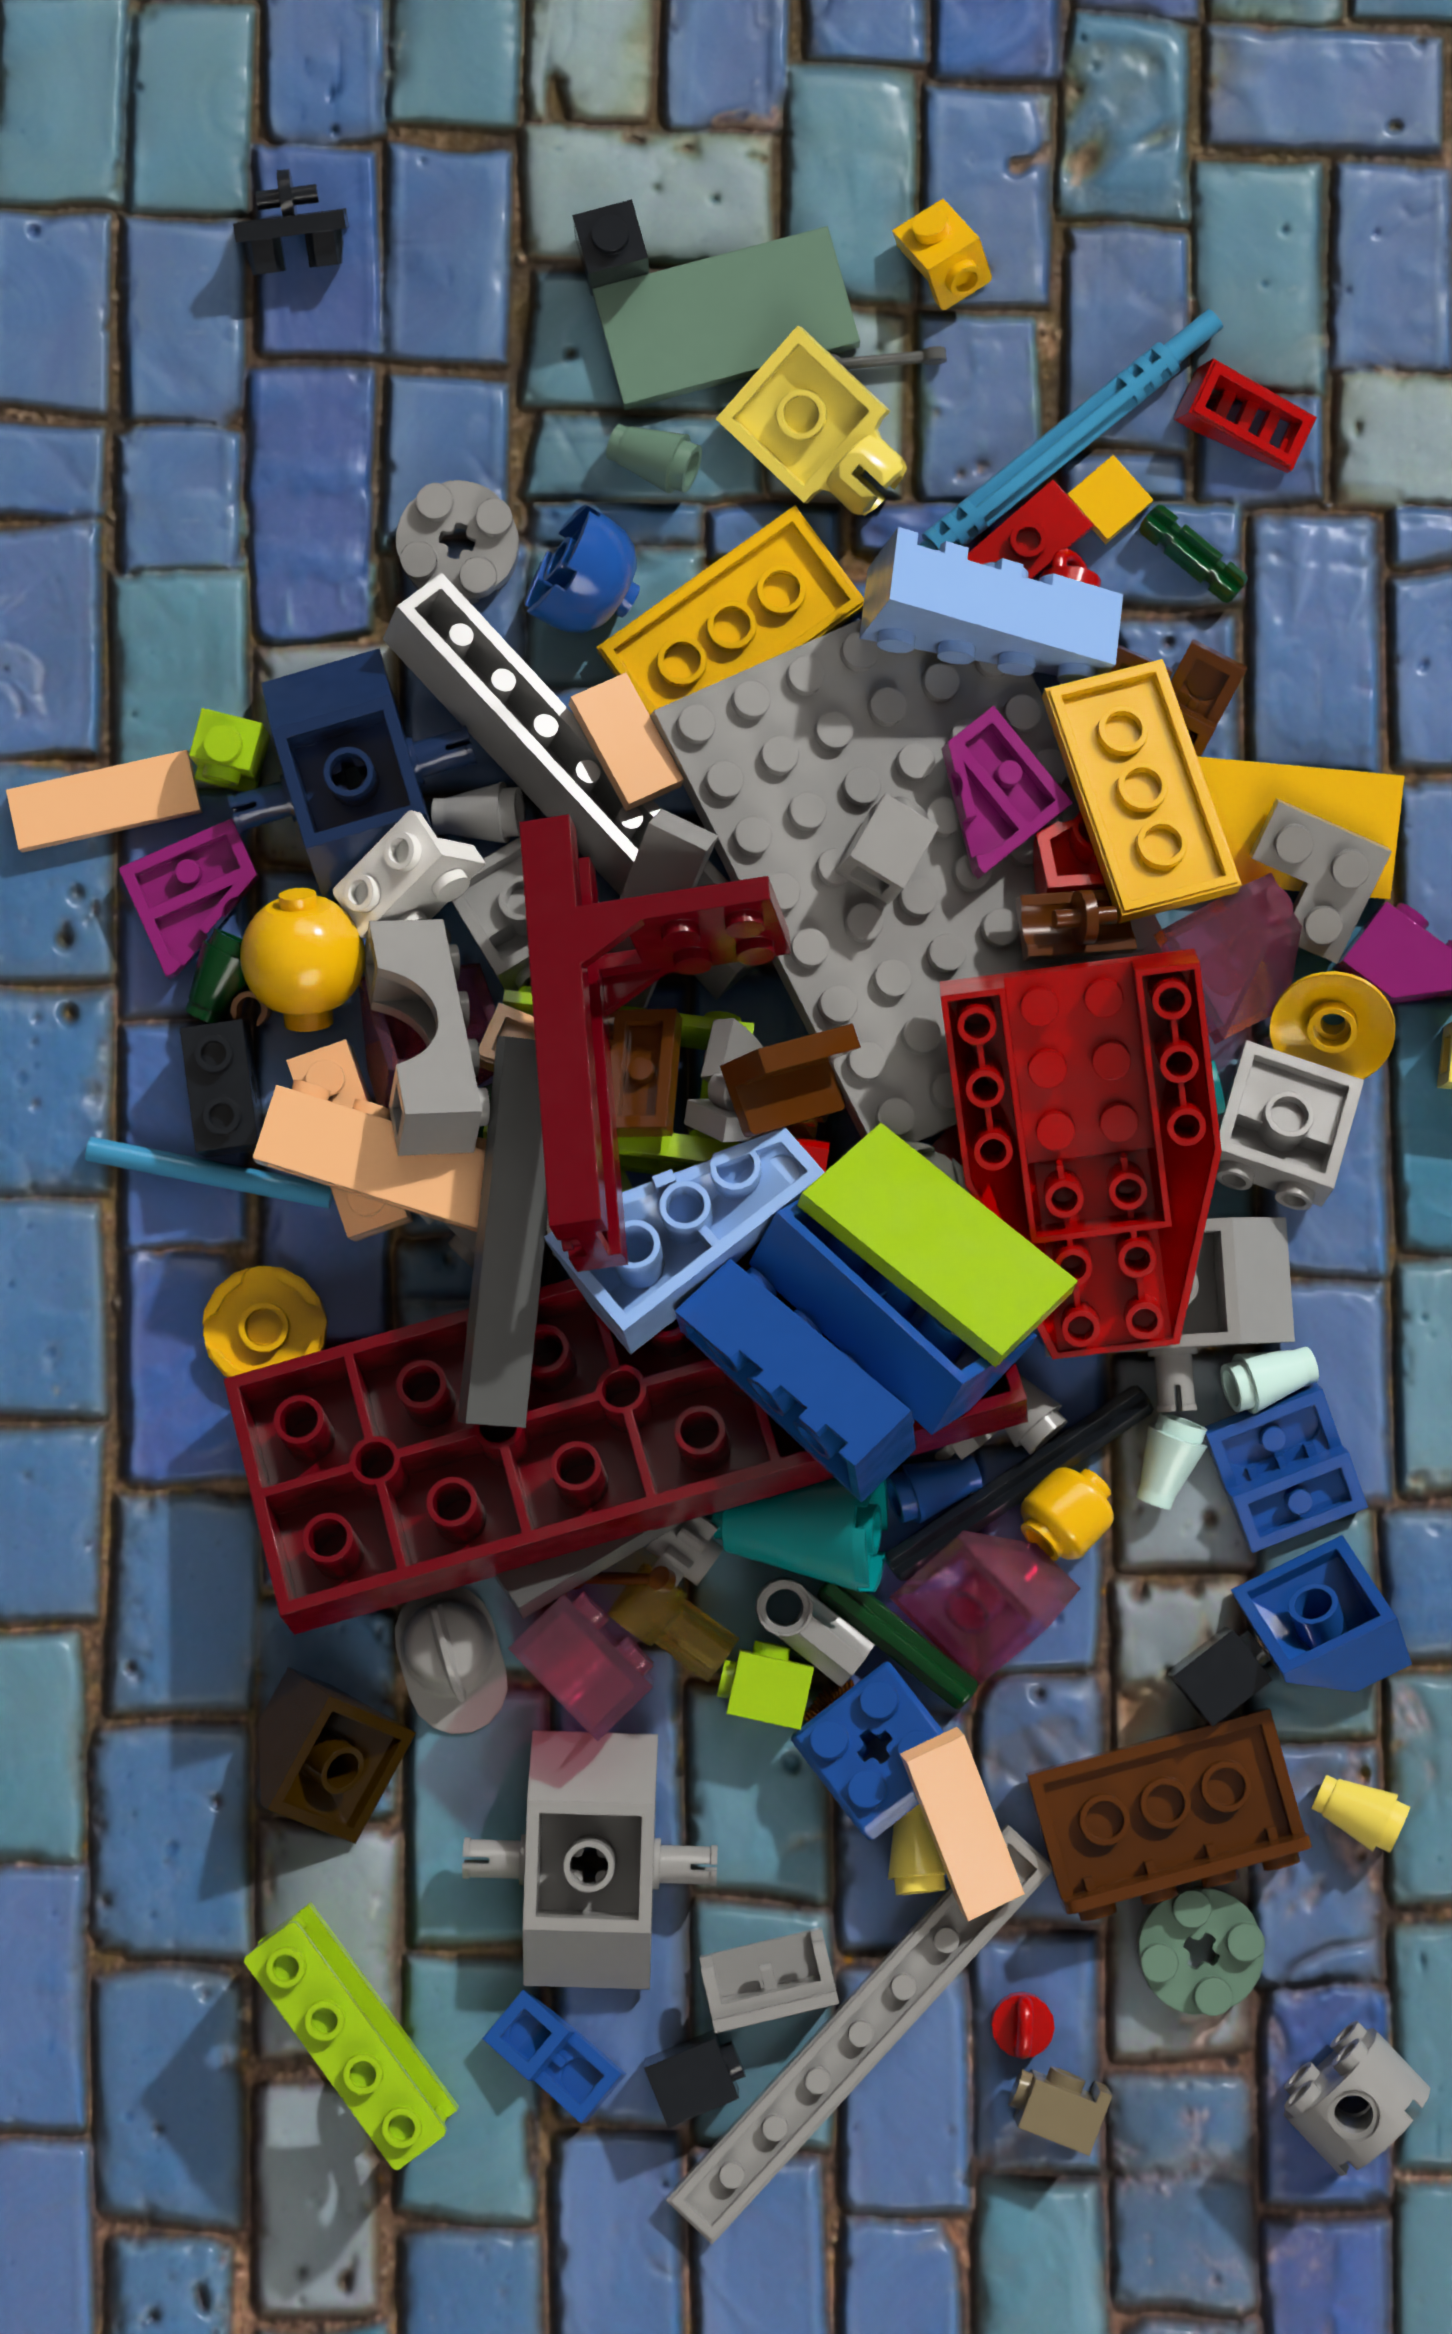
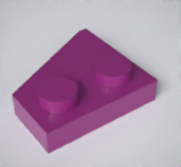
[941,706,1073,879]

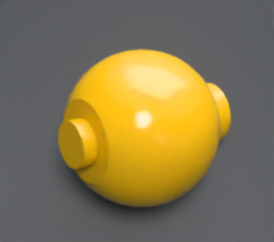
[240,888,365,1032]

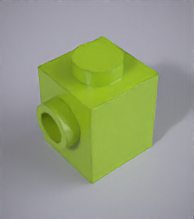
[717,1640,814,1730]

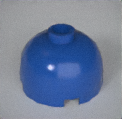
[525,504,640,633]

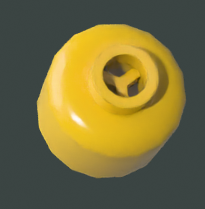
[1020,1467,1114,1561]

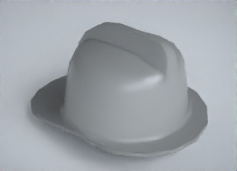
[395,1587,508,1734]

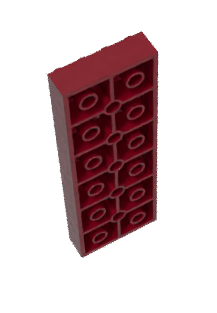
[223,1239,1028,1635]

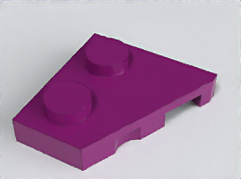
[118,818,260,979]

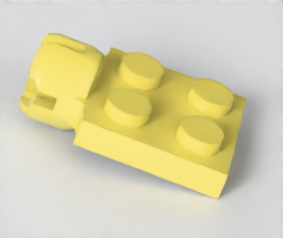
[716,326,907,516]

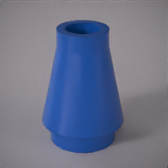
[886,1454,983,1524]

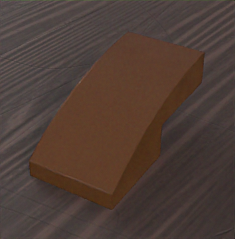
[1171,639,1247,757]

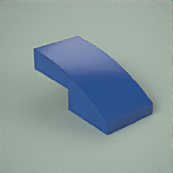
[482,1990,626,2124]

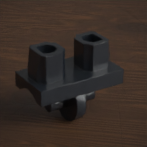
[233,169,349,275]

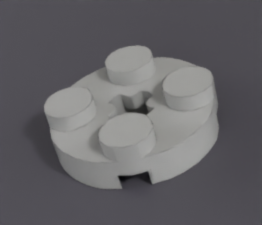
[396,480,520,605]

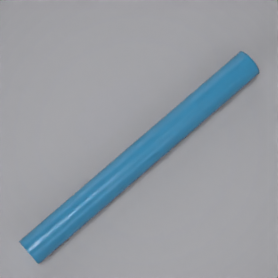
[85,1137,333,1209]

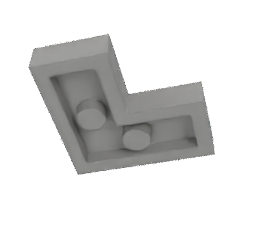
[1249,798,1392,964]

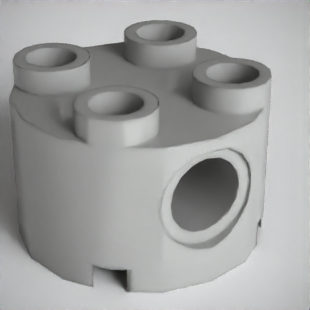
[1283,2021,1431,2176]

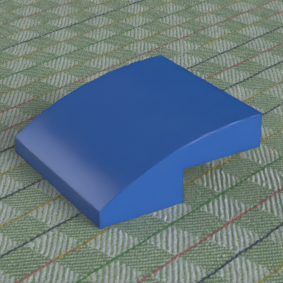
[1204,1383,1368,1553]

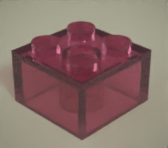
[508,1590,654,1741]

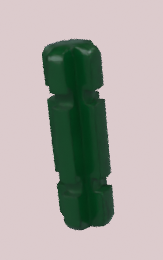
[1139,504,1248,603]

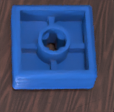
[791,1662,944,1840]

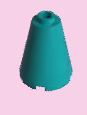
[712,1478,889,1592]

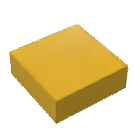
[1067,455,1154,545]

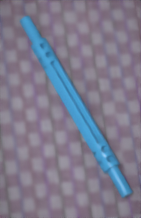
[919,309,1223,550]

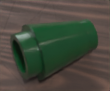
[184,928,247,1023]

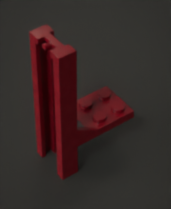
[519,814,791,1272]

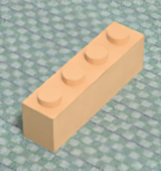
[252,1079,487,1233]

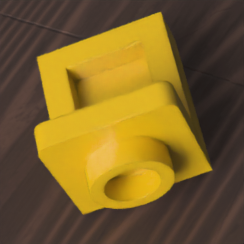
[892,198,992,310]

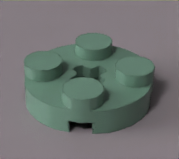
[1136,1886,1265,2016]

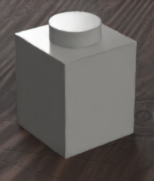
[835,793,939,904]

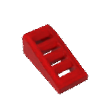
[1173,358,1317,473]

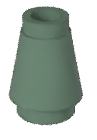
[606,424,702,494]

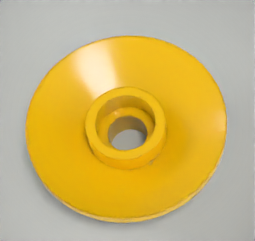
[1270,971,1396,1079]

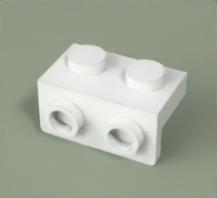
[333,810,486,938]

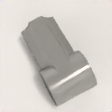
[755,1577,875,1687]

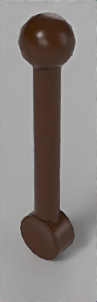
[573,1566,676,1594]

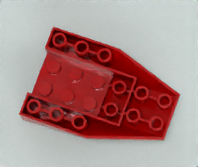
[940,948,1222,1360]

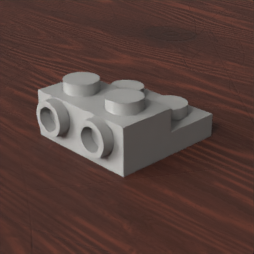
[451,837,599,991]
[1216,1040,1364,1210]

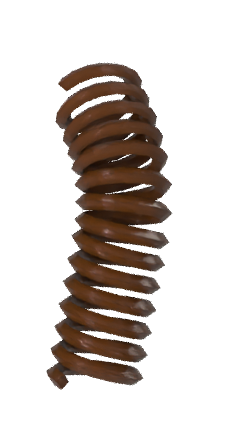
[803,1679,854,1722]

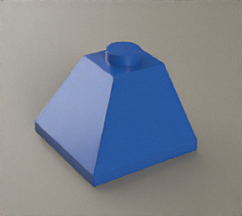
[1231,1535,1412,1692]

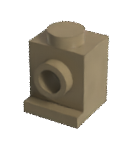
[1008,2066,1112,2156]

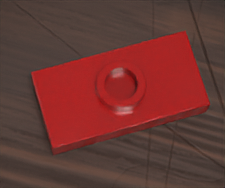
[967,480,1094,580]

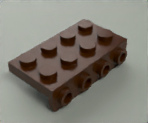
[1025,1707,1312,1921]

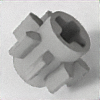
[646,1516,724,1588]

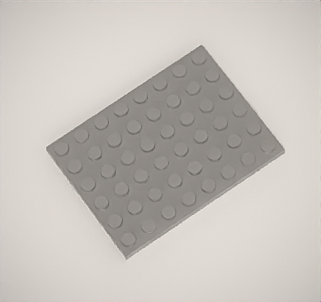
[650,619,1173,1142]

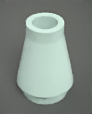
[1220,1346,1319,1414]
[1136,1412,1208,1510]

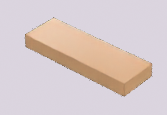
[6,750,203,853]
[900,1727,1025,1921]

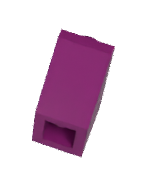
[1333,901,1452,1004]

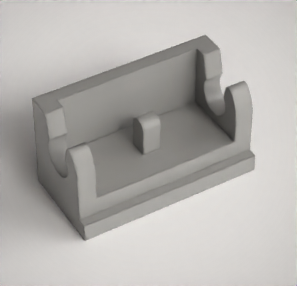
[699,1927,839,2034]

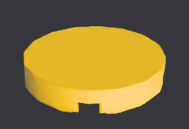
[202,1266,328,1378]

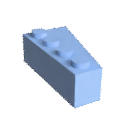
[859,527,1123,684]

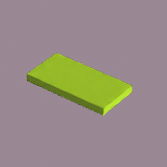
[797,1123,1078,1368]

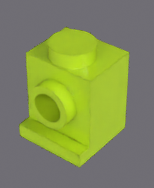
[189,708,271,792]

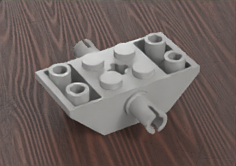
[1044,1217,1295,1413]
[462,1730,718,1990]

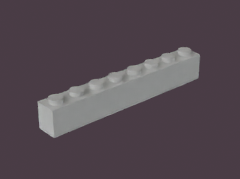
[383,572,757,1000]

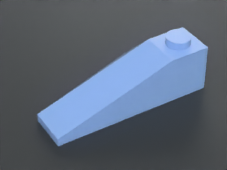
[544,1127,825,1354]

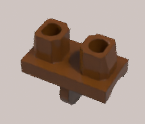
[1015,889,1137,961]

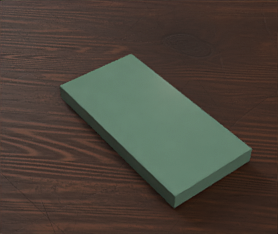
[592,226,860,410]

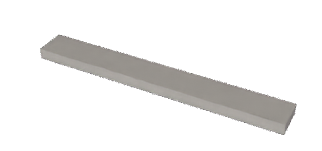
[666,1823,1053,2244]

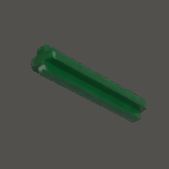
[817,1582,979,1709]

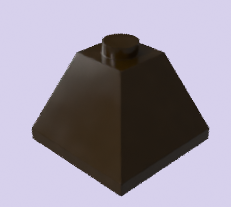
[258,1667,416,1844]

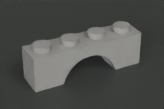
[364,919,490,1156]

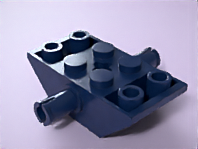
[227,648,477,905]

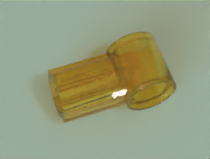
[607,1562,740,1682]

